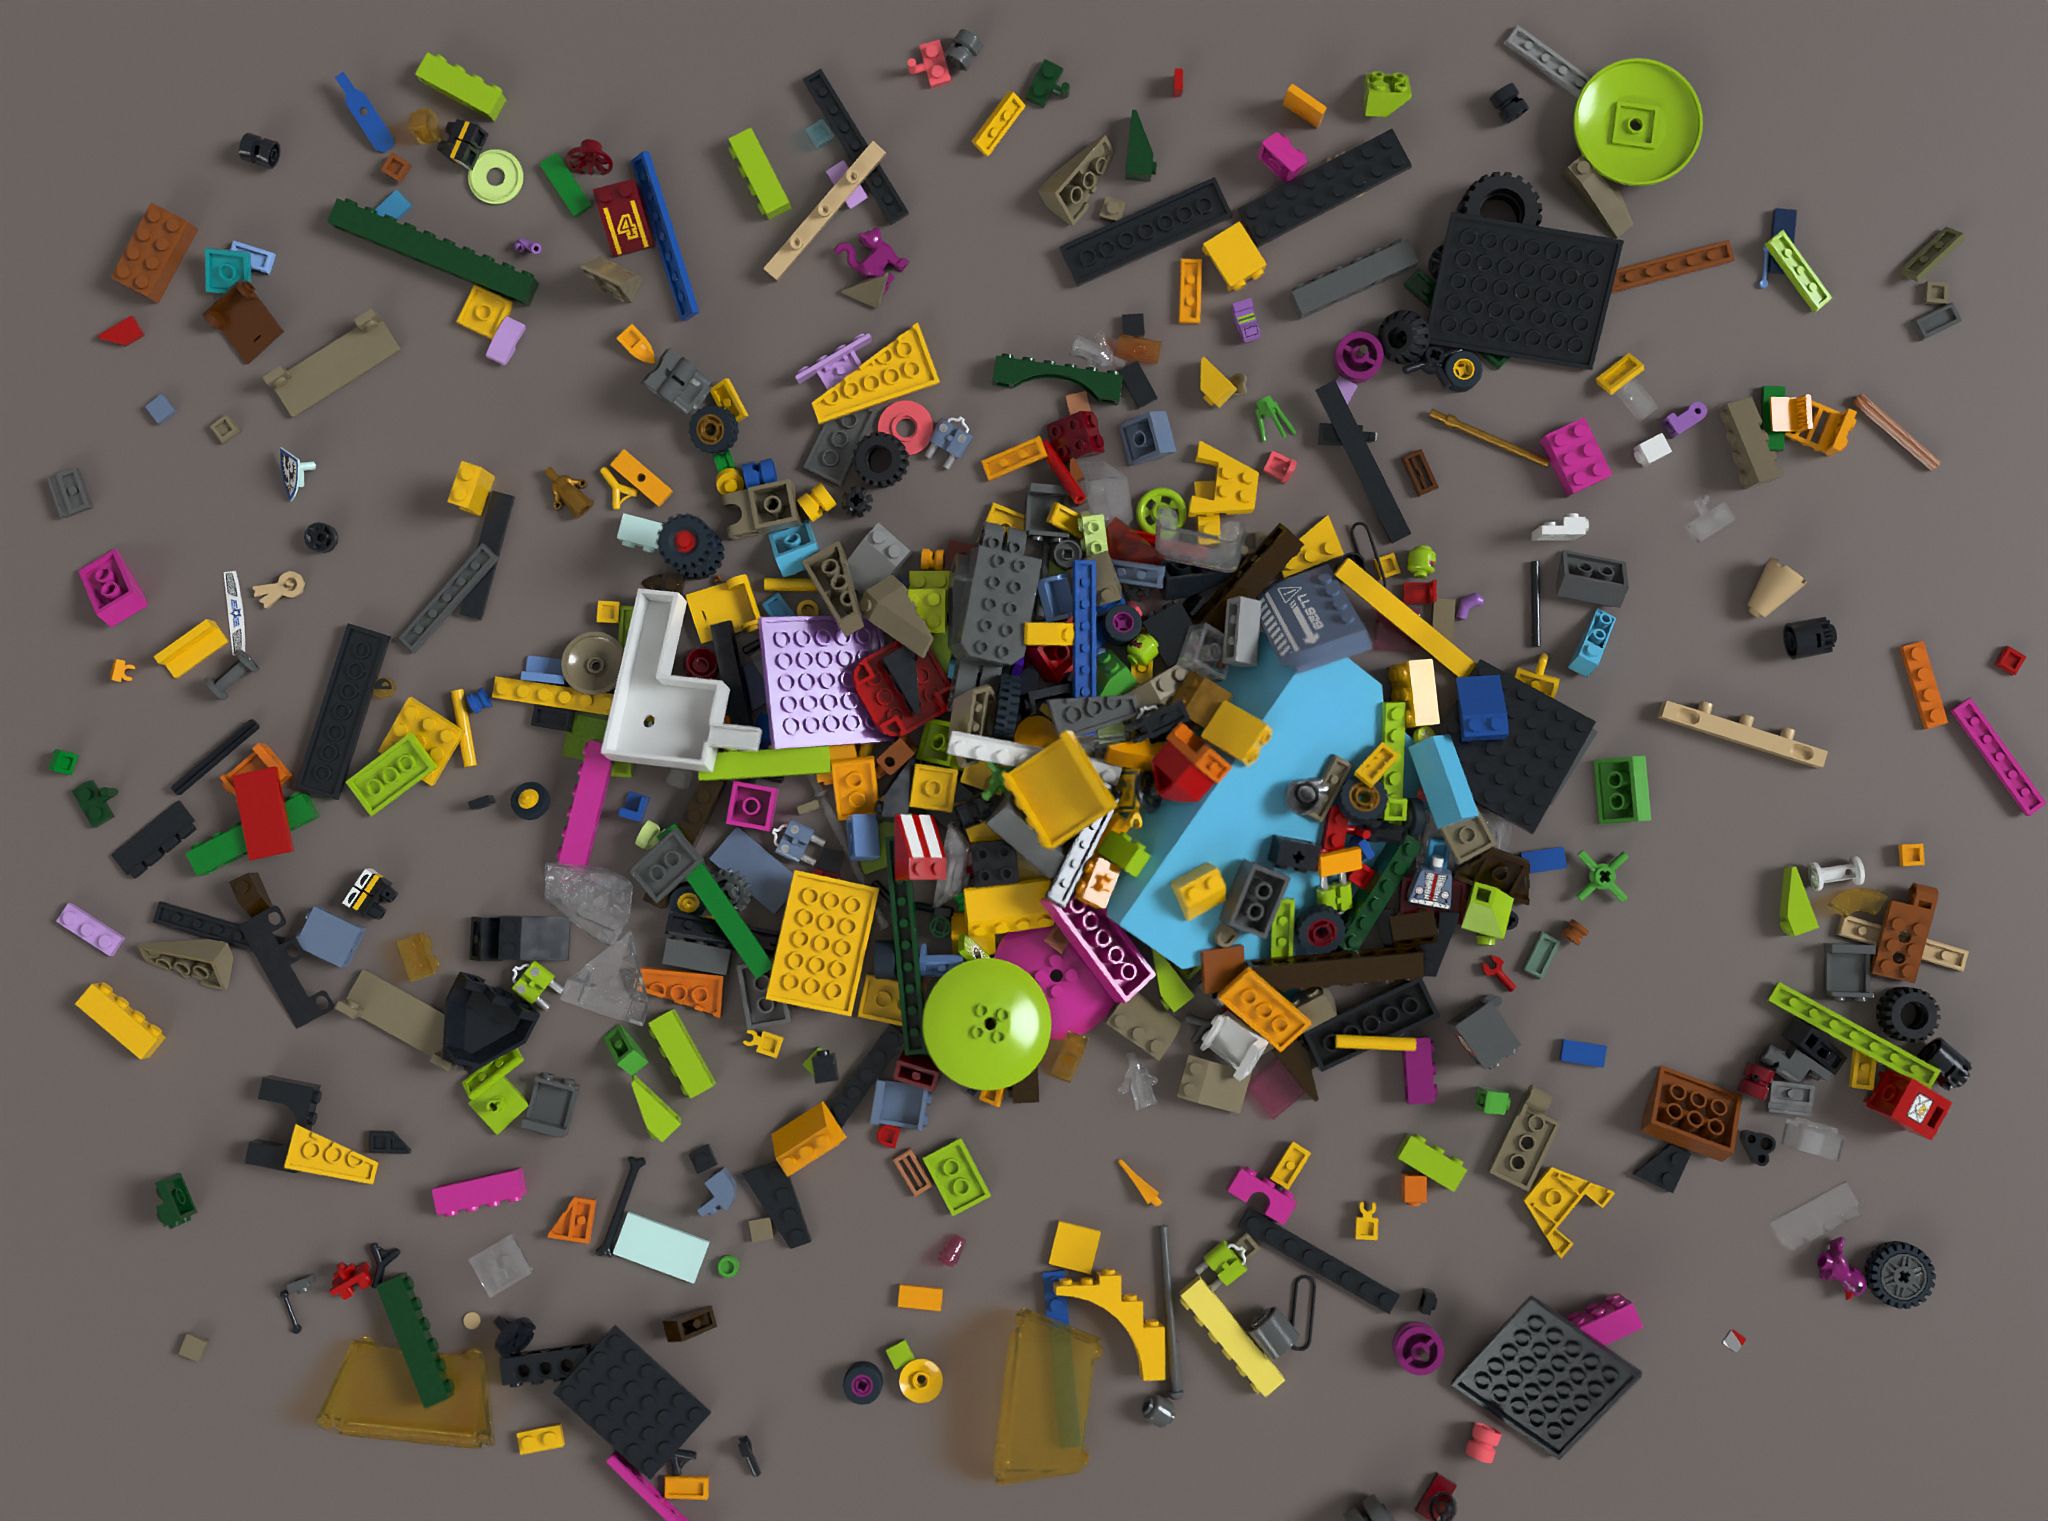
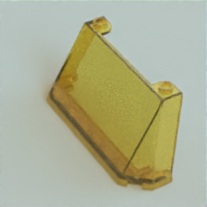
[993,1307,1103,1486]
[315,1337,495,1449]

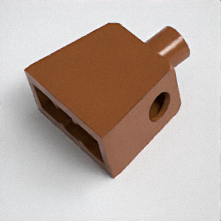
[875,734,919,779]

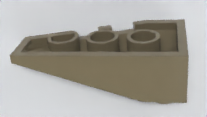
[1038,134,1115,226]
[1561,155,1634,239]
[859,575,934,657]

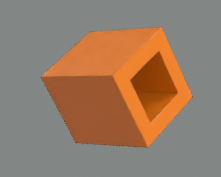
[1401,1173,1427,1206]

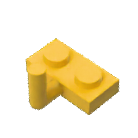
[1515,653,1560,698]

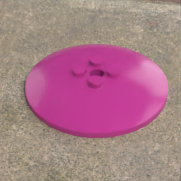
[994,922,1115,1040]

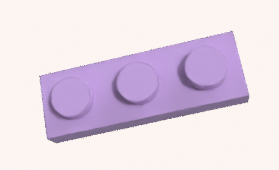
[56,903,125,956]

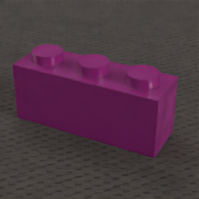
[1402,1036,1438,1105]

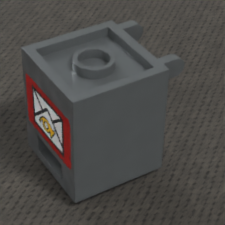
[1447,994,1521,1070]

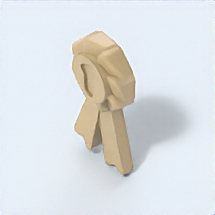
[252,571,305,609]

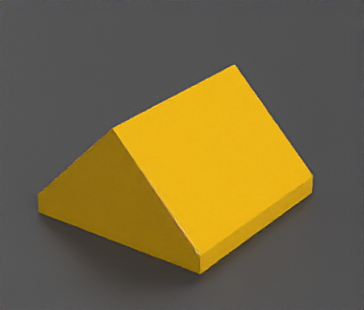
[951,912,996,955]

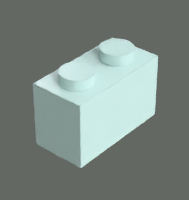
[617,513,663,554]

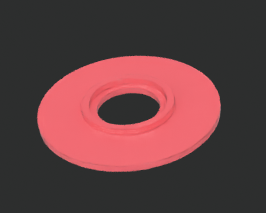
[878,400,933,455]

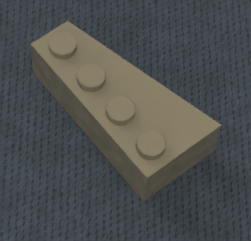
[1720,397,1784,489]
[801,541,864,637]
[1248,987,1337,1054]

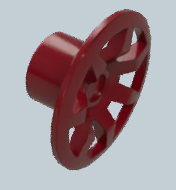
[566,139,613,175]

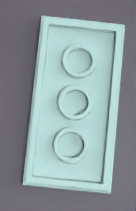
[613,1211,710,1284]

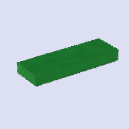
[539,152,593,218]
[1761,386,1785,451]

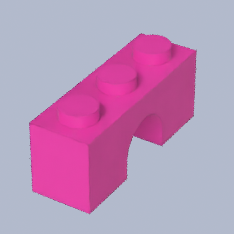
[1226,1166,1297,1225]

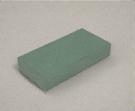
[1521,931,1561,980]

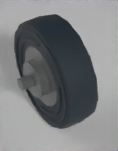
[1402,798,1426,836]

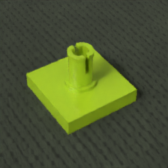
[468,1076,529,1135]

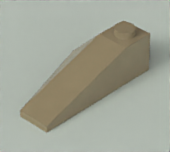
[1036,550,1122,606]
[138,939,234,991]

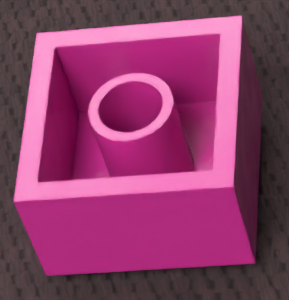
[726,781,779,831]

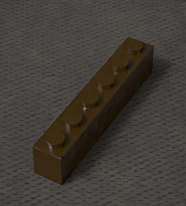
[1192,523,1304,641]

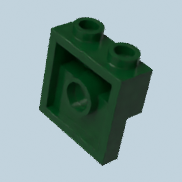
[155,1173,198,1229]

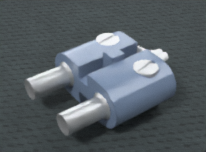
[925,417,973,470]
[772,819,826,866]

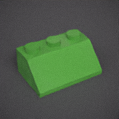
[1594,756,1651,824]

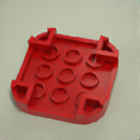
[852,640,951,737]

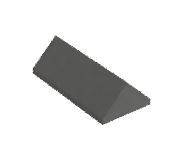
[985,791,1072,879]

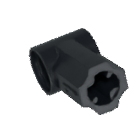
[1363,818,1407,845]

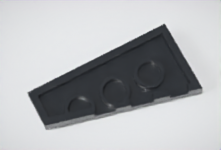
[742,1161,812,1249]

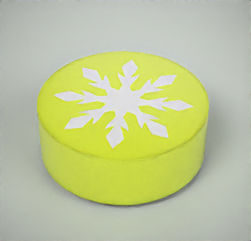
[1413,726,1435,744]

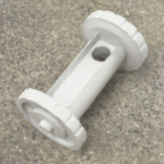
[1808,856,1865,891]

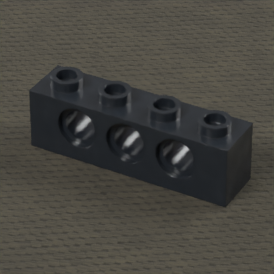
[499,1343,591,1387]

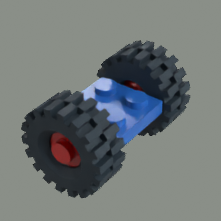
[656,513,725,580]

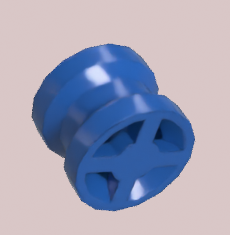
[466,687,492,714]

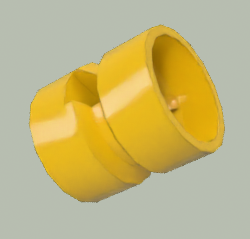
[797,482,837,522]

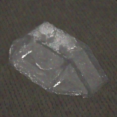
[1081,460,1133,546]
[932,820,972,908]

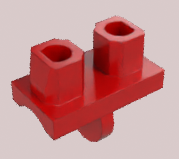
[329,1261,372,1301]

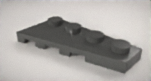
[1046,694,1140,739]

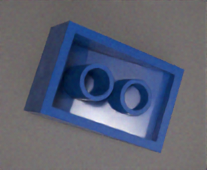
[1456,675,1509,742]

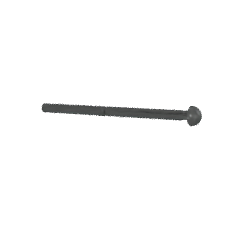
[1159,1225,1184,1400]

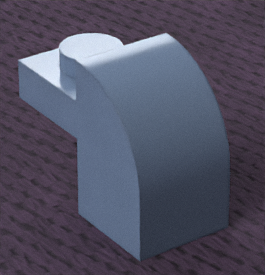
[697,1167,737,1217]

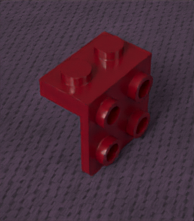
[1047,411,1105,464]

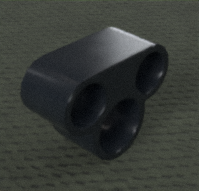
[1739,1130,1776,1166]

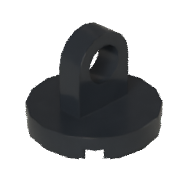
[493,1315,536,1358]

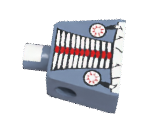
[1406,855,1452,909]

